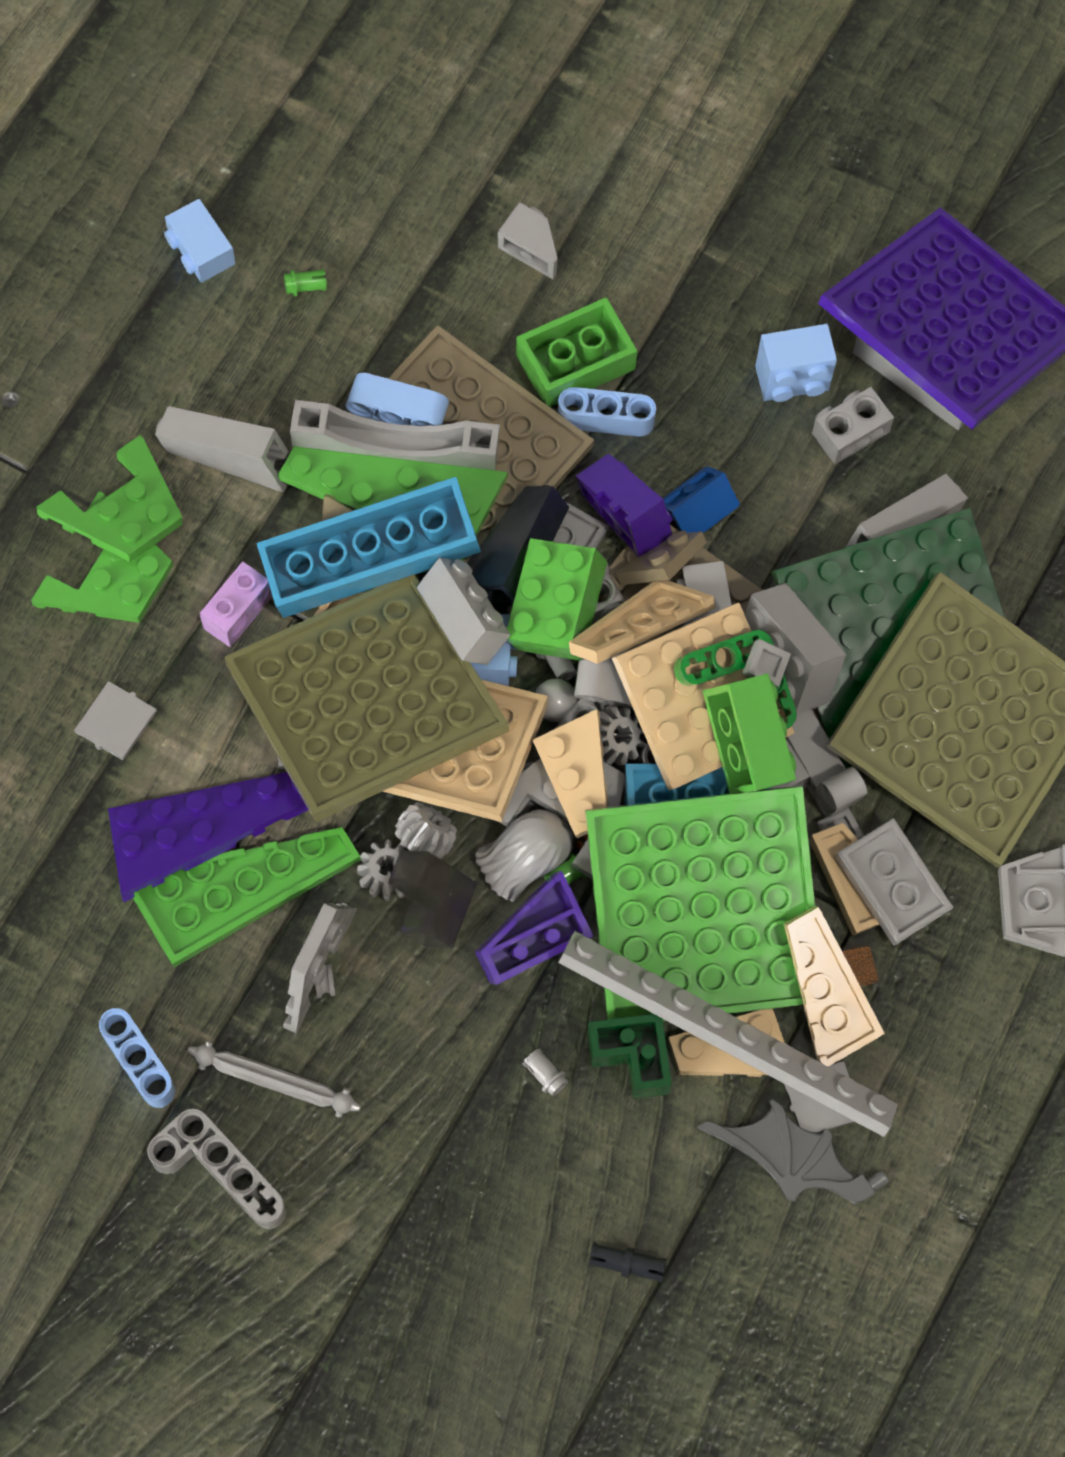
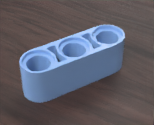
[346,373,449,426]
[558,387,656,437]
[99,1008,175,1108]

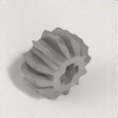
[599,705,647,765]
[395,802,457,862]
[357,839,418,902]

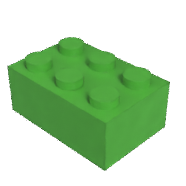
[516,297,637,408]
[507,538,607,661]
[703,674,796,793]

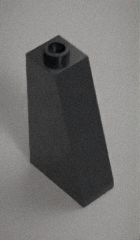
[467,485,569,607]

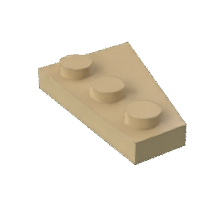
[533,709,609,838]
[808,823,879,936]
[668,1008,784,1077]

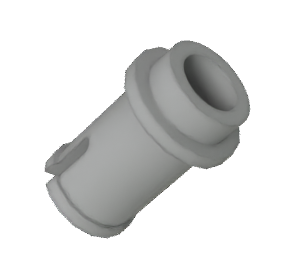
[523,1048,569,1096]

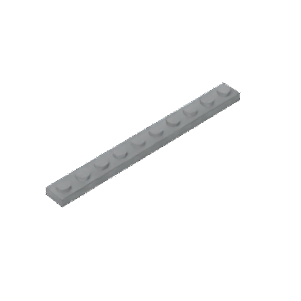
[558,931,898,1137]

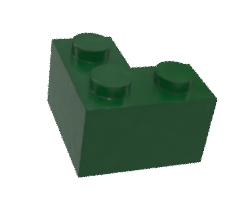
[587,1014,672,1099]

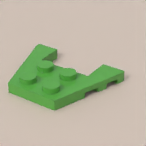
[37,435,183,562]
[31,491,174,623]

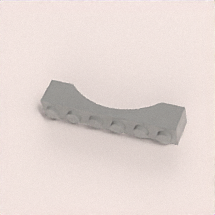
[290,400,500,470]

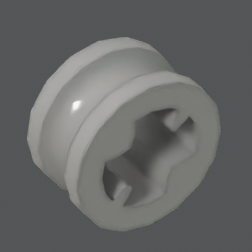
[315,964,335,998]

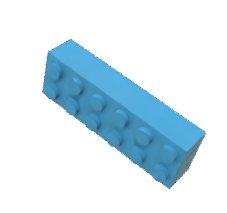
[257,477,481,618]

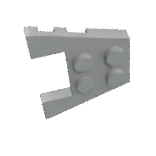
[498,758,625,879]
[998,844,1065,957]
[283,903,357,1034]

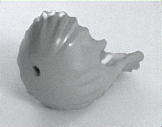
[475,809,574,902]

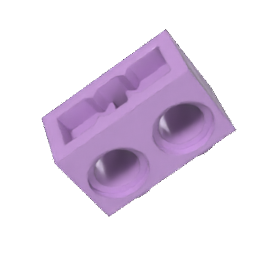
[200,561,273,648]

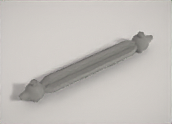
[187,1040,361,1118]

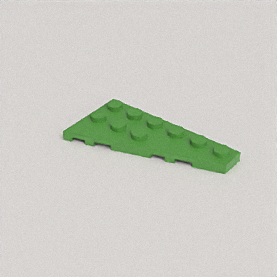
[278,446,508,561]
[133,827,361,968]

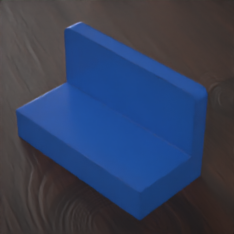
[663,466,739,533]

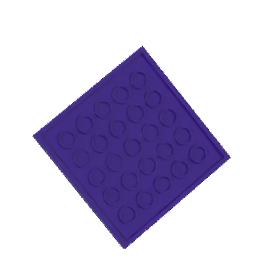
[818,207,1065,430]

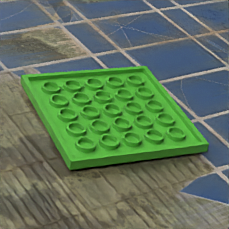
[585,785,815,1021]

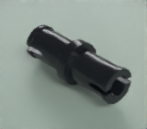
[589,1242,667,1283]

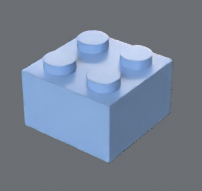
[755,324,837,402]

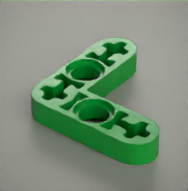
[674,630,797,729]

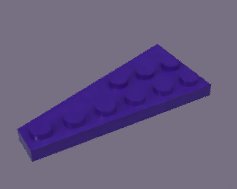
[108,772,309,903]

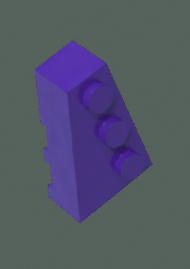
[576,453,672,558]
[475,871,593,985]

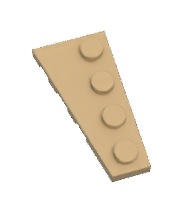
[569,580,715,664]
[784,906,885,1067]

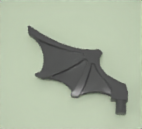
[698,1100,889,1204]

